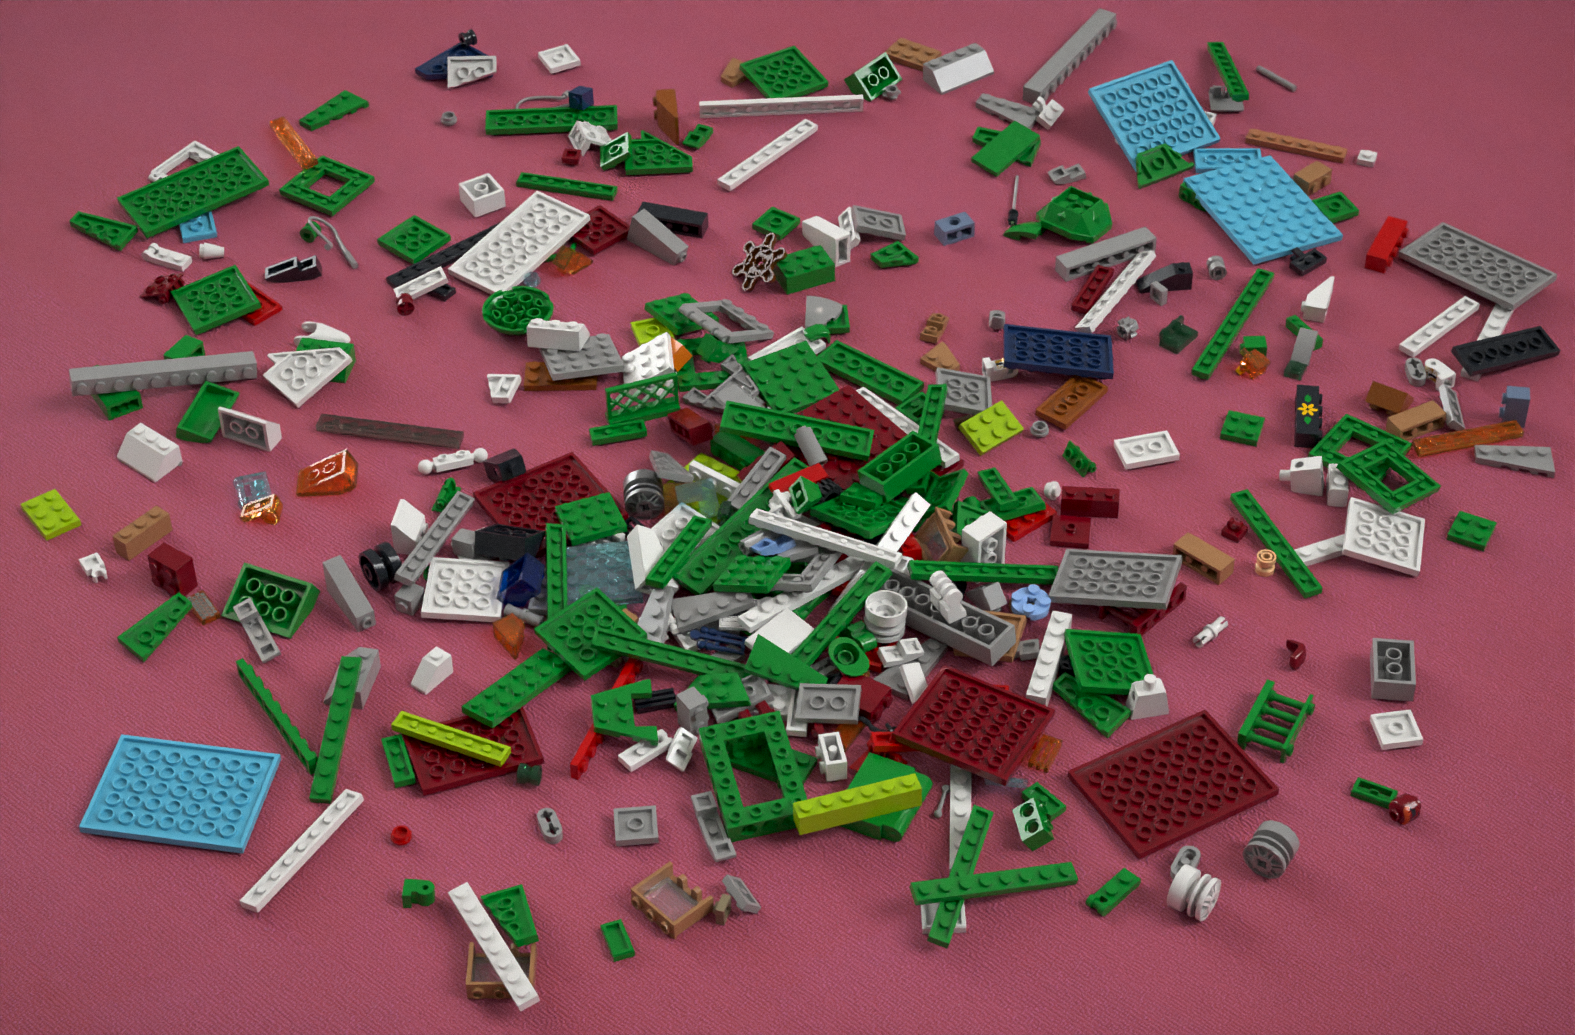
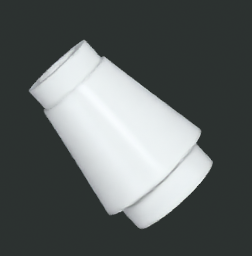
[199,242,224,259]

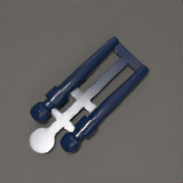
[690,626,748,655]

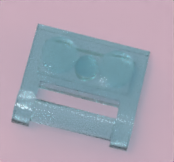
[233,471,273,510]

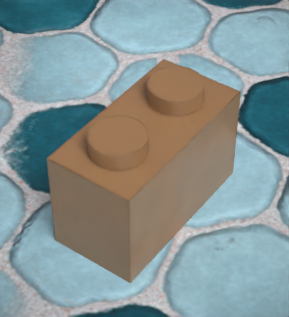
[1293,161,1332,196]

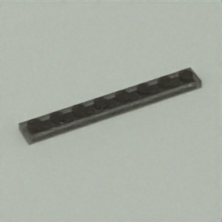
[316,414,464,449]

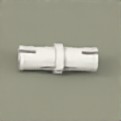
[1193,616,1228,648]

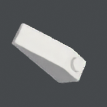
[1301,276,1335,323]

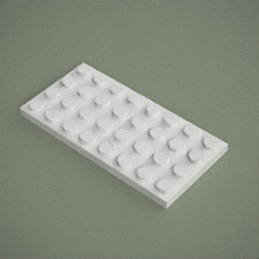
[448,191,590,295]

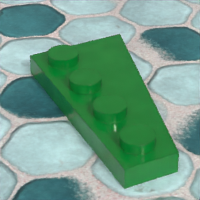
[299,90,369,131]
[117,592,193,662]
[744,634,828,691]
[480,884,539,947]

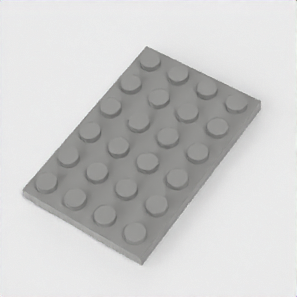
[1048,549,1182,610]

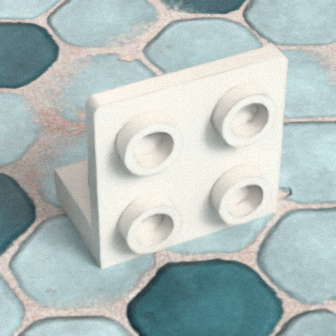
[568,121,611,156]

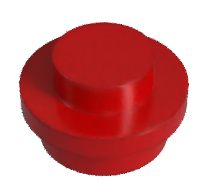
[391,825,412,845]

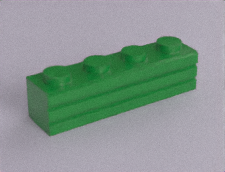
[1285,315,1323,351]

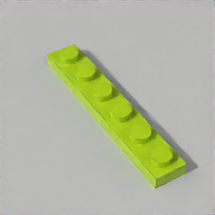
[391,711,511,767]

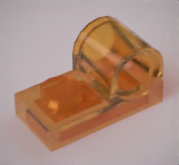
[240,494,283,525]

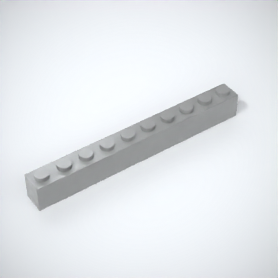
[1023,8,1117,104]
[69,351,257,396]

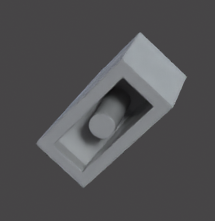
[966,582,1008,612]

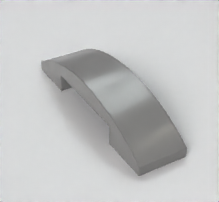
[233,598,281,664]
[691,791,736,862]

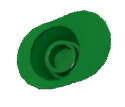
[828,637,869,677]

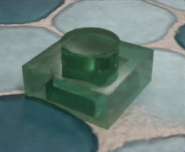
[1284,360,1307,381]

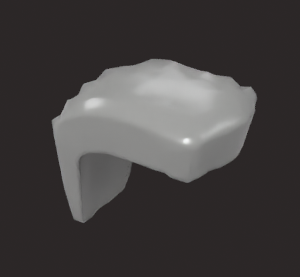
[989,310,1005,330]

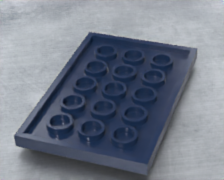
[1003,324,1114,380]

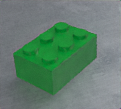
[773,245,835,295]

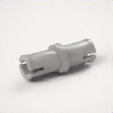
[504,604,545,627]

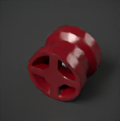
[395,293,415,316]

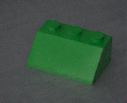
[844,52,903,102]
[296,338,356,383]

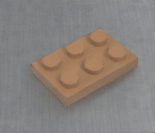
[885,37,941,72]

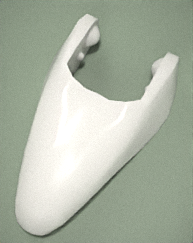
[294,321,351,347]

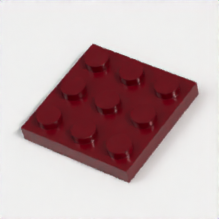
[570,205,630,255]

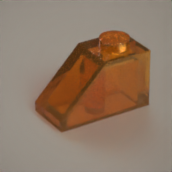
[552,245,593,275]
[492,613,525,660]

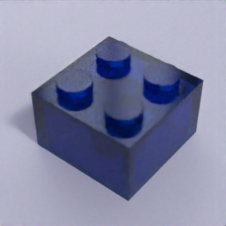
[496,552,545,608]

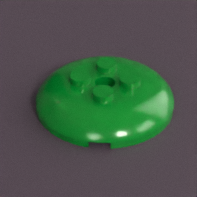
[482,286,554,336]

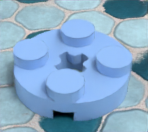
[1011,584,1051,620]

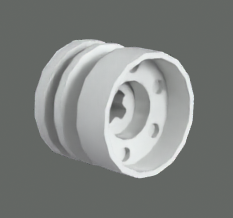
[864,590,908,643]
[1166,864,1221,921]

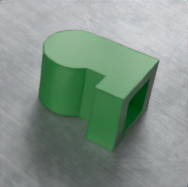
[847,620,877,653]
[402,879,435,908]

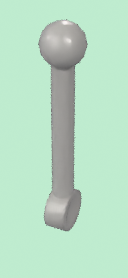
[934,785,950,818]

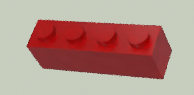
[1364,216,1409,273]

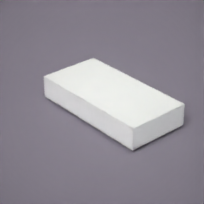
[899,662,928,704]

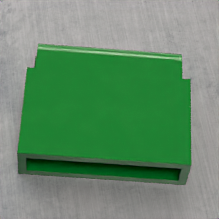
[840,752,933,842]

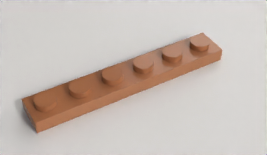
[1245,128,1348,163]

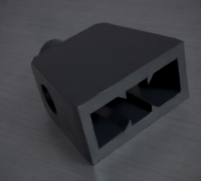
[483,448,526,481]

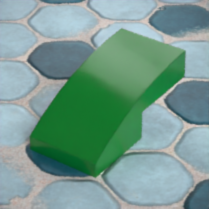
[683,124,714,149]

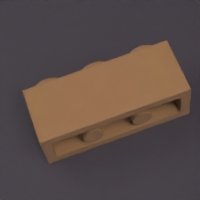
[1385,400,1447,441]
[112,505,173,561]
[1172,532,1235,585]

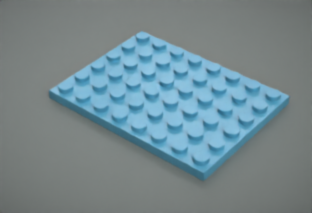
[1183,155,1343,265]
[79,734,281,854]

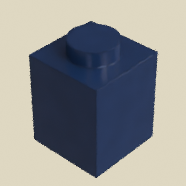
[568,86,594,110]

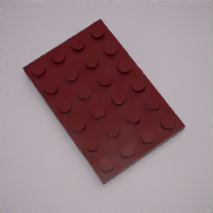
[402,706,544,796]

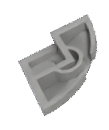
[805,296,842,329]

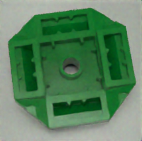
[1036,186,1112,243]

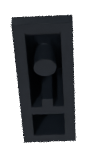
[1136,262,1193,293]

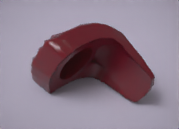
[1286,639,1306,670]

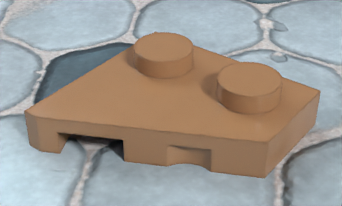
[721,57,748,88]

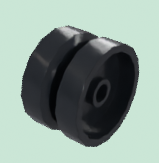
[358,541,402,591]

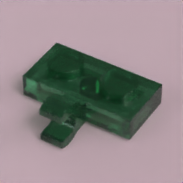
[717,501,735,527]

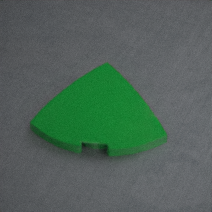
[1004,221,1046,240]

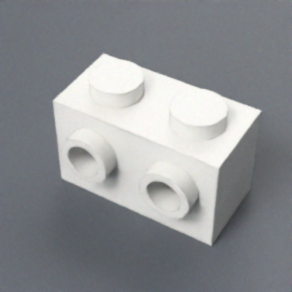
[815,732,847,782]

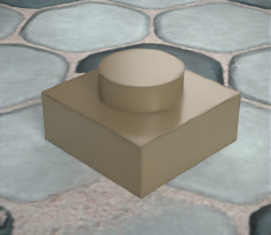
[713,894,731,926]

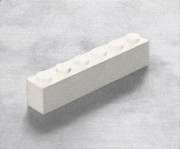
[1026,611,1072,707]

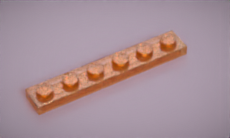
[269,116,318,170]
[1412,420,1524,457]

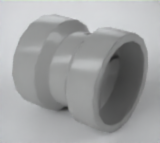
[1206,256,1227,280]

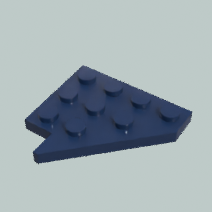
[415,43,493,80]

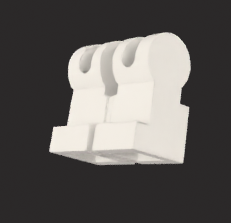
[929,571,967,624]

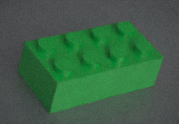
[857,431,942,502]

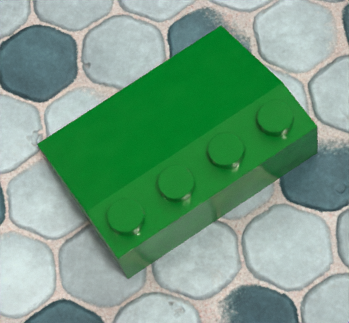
[221,562,320,639]

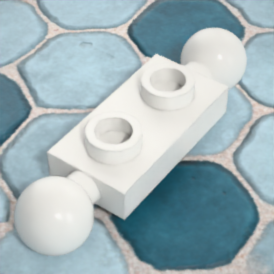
[418,448,488,475]

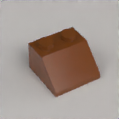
[1365,381,1414,416]

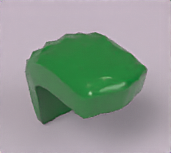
[804,324,831,343]

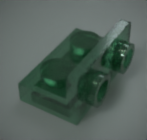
[1159,315,1198,354]

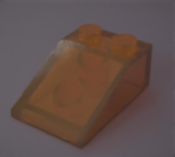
[296,449,359,497]

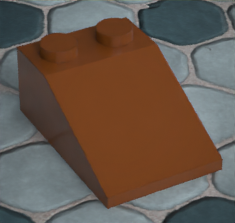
[653,89,679,145]

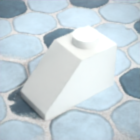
[411,646,453,695]

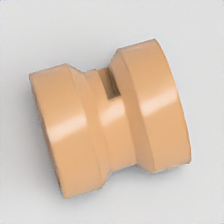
[1255,549,1276,577]

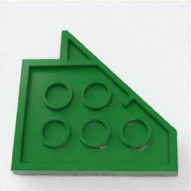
[625,130,693,175]

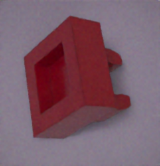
[1221,517,1248,543]

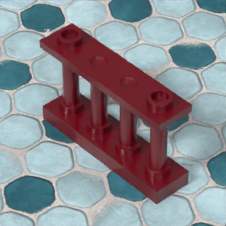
[1099,582,1187,636]

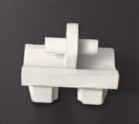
[768,489,802,520]

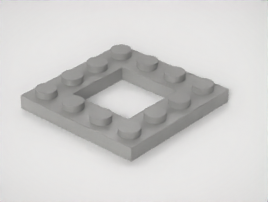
[763,546,842,593]

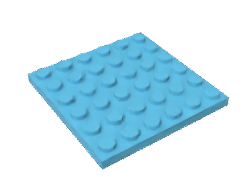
[1088,60,1221,172]

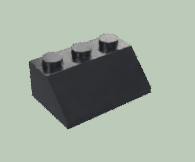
[475,524,545,563]

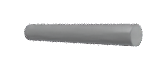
[1256,65,1297,92]

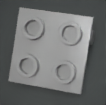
[1208,85,1244,112]

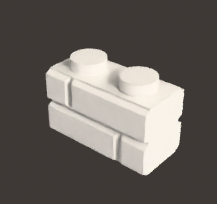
[1326,464,1349,507]

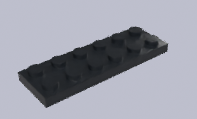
[1451,326,1561,377]

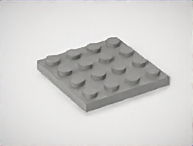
[539,333,624,381]

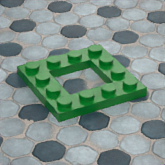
[279,155,375,217]
[676,337,748,392]
[1308,414,1412,481]
[1336,440,1441,515]

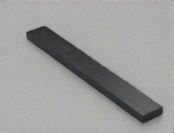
[386,222,500,289]

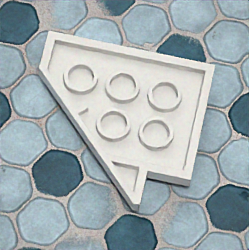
[263,347,352,408]

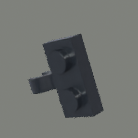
[1289,247,1327,277]

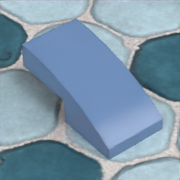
[750,534,797,555]

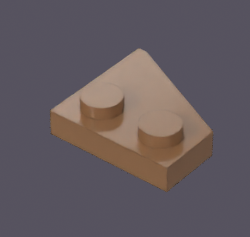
[920,341,960,372]

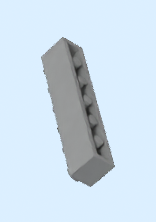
[1055,227,1157,282]

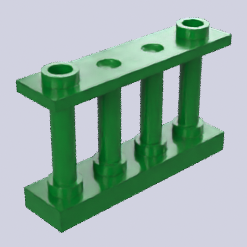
[1237,679,1315,764]

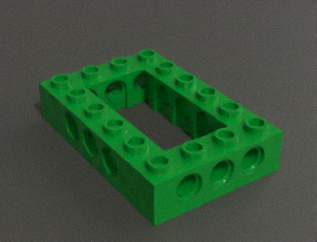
[699,711,807,842]

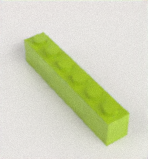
[793,773,922,835]

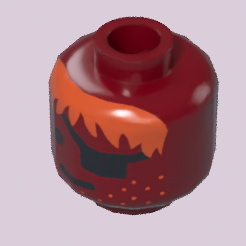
[1389,793,1421,825]

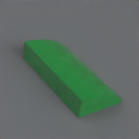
[176,381,240,443]

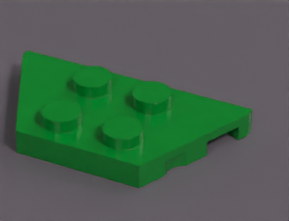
[1135,143,1194,189]
[674,672,751,711]

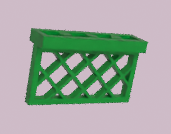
[605,372,681,425]

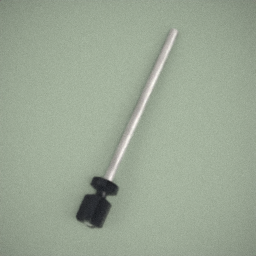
[1007,175,1019,226]

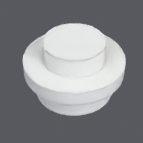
[1044,481,1061,500]

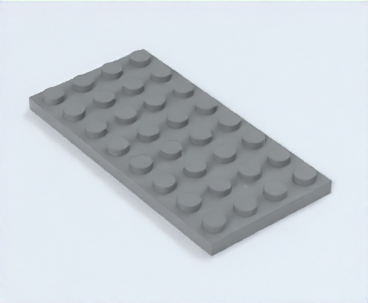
[1399,222,1557,310]

